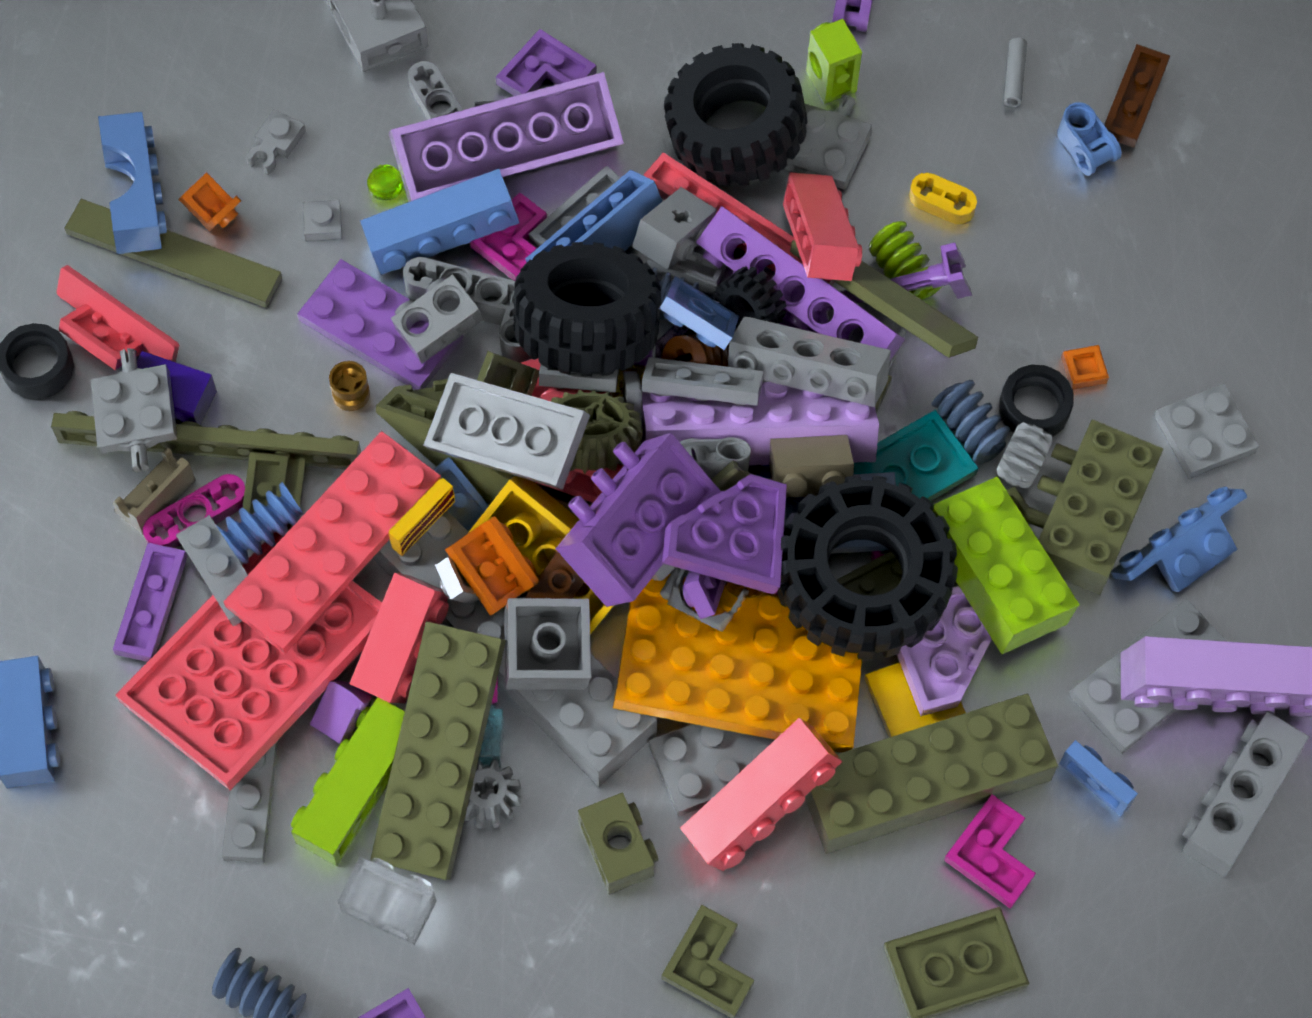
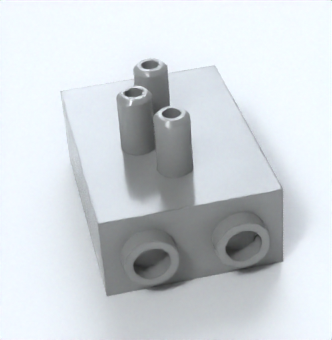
[326,0,428,72]

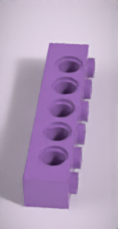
[696,206,905,360]

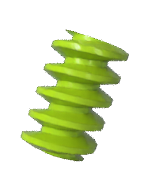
[868,221,943,300]

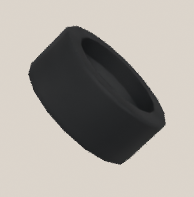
[0,323,74,399]
[999,364,1074,437]

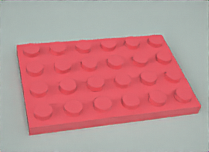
[115,532,382,791]

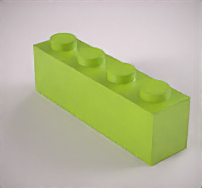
[291,697,405,866]

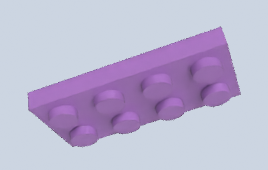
[297,259,464,390]

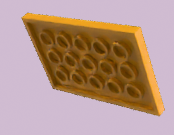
[613,574,862,753]

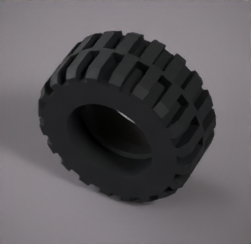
[664,43,808,187]
[514,242,661,377]

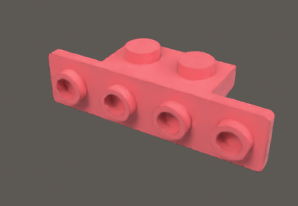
[56,265,179,370]

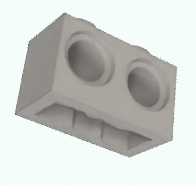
[391,274,483,364]

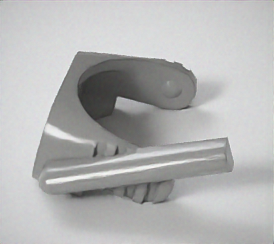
[660,567,749,632]

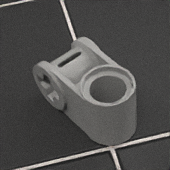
[680,437,751,479]

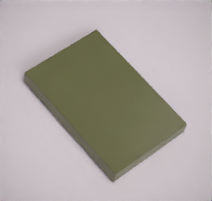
[883,907,1030,1018]

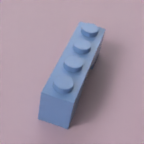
[98,112,167,254]

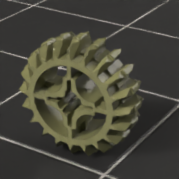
[551,389,643,474]

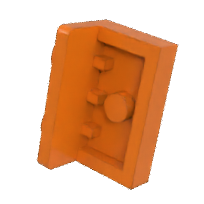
[445,516,540,615]

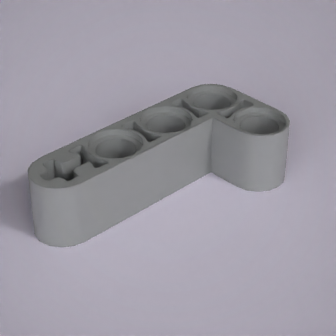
[403,257,531,363]

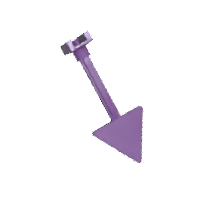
[779,242,972,333]

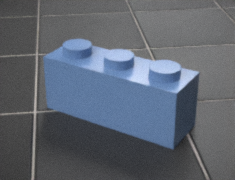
[0,656,60,789]

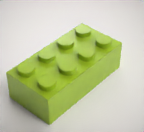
[933,476,1080,655]

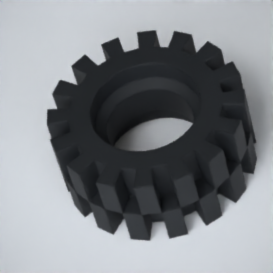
[714,266,786,330]

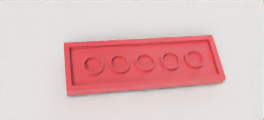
[223,431,441,654]

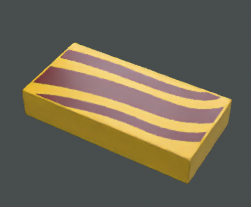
[389,478,455,556]

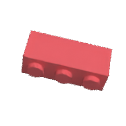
[349,573,449,704]

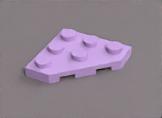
[897,586,992,716]

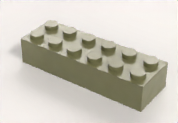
[805,693,1058,854]

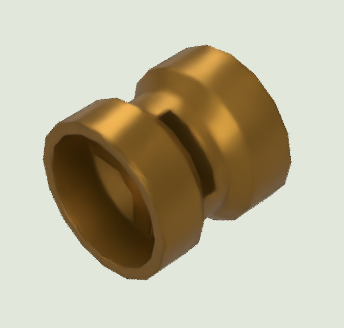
[329,361,370,411]

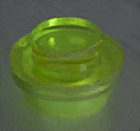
[367,164,404,200]

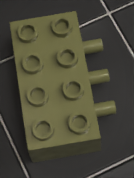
[1023,419,1163,596]

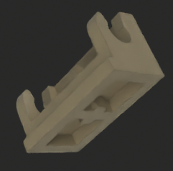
[113,447,196,535]

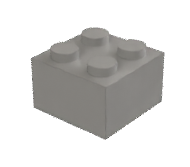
[504,598,591,689]

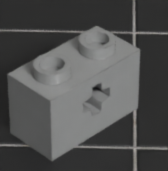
[632,187,717,270]

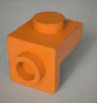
[178,172,242,232]

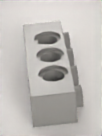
[728,316,891,407]
[1181,711,1310,877]

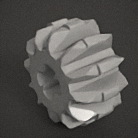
[996,422,1053,489]
[464,759,521,829]

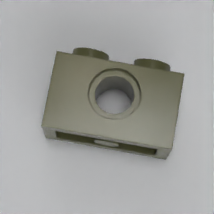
[578,792,659,895]

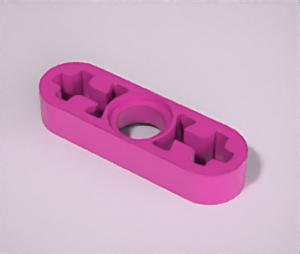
[143,474,245,548]

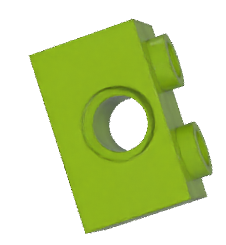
[806,19,862,105]

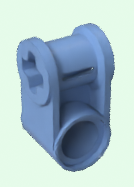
[1057,102,1122,176]

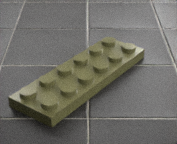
[370,621,506,880]

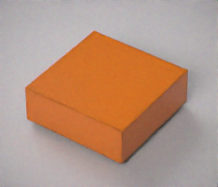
[1061,345,1109,390]

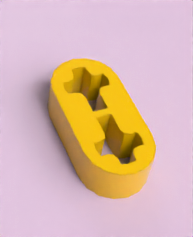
[909,173,977,224]

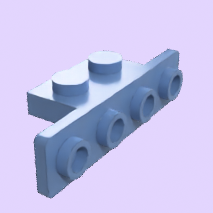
[1111,487,1247,592]

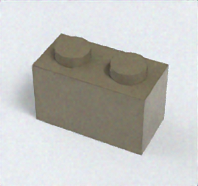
[769,435,854,498]

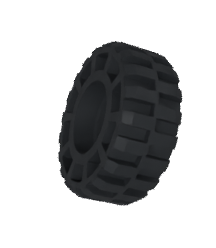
[777,475,958,660]

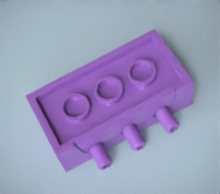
[555,433,720,607]

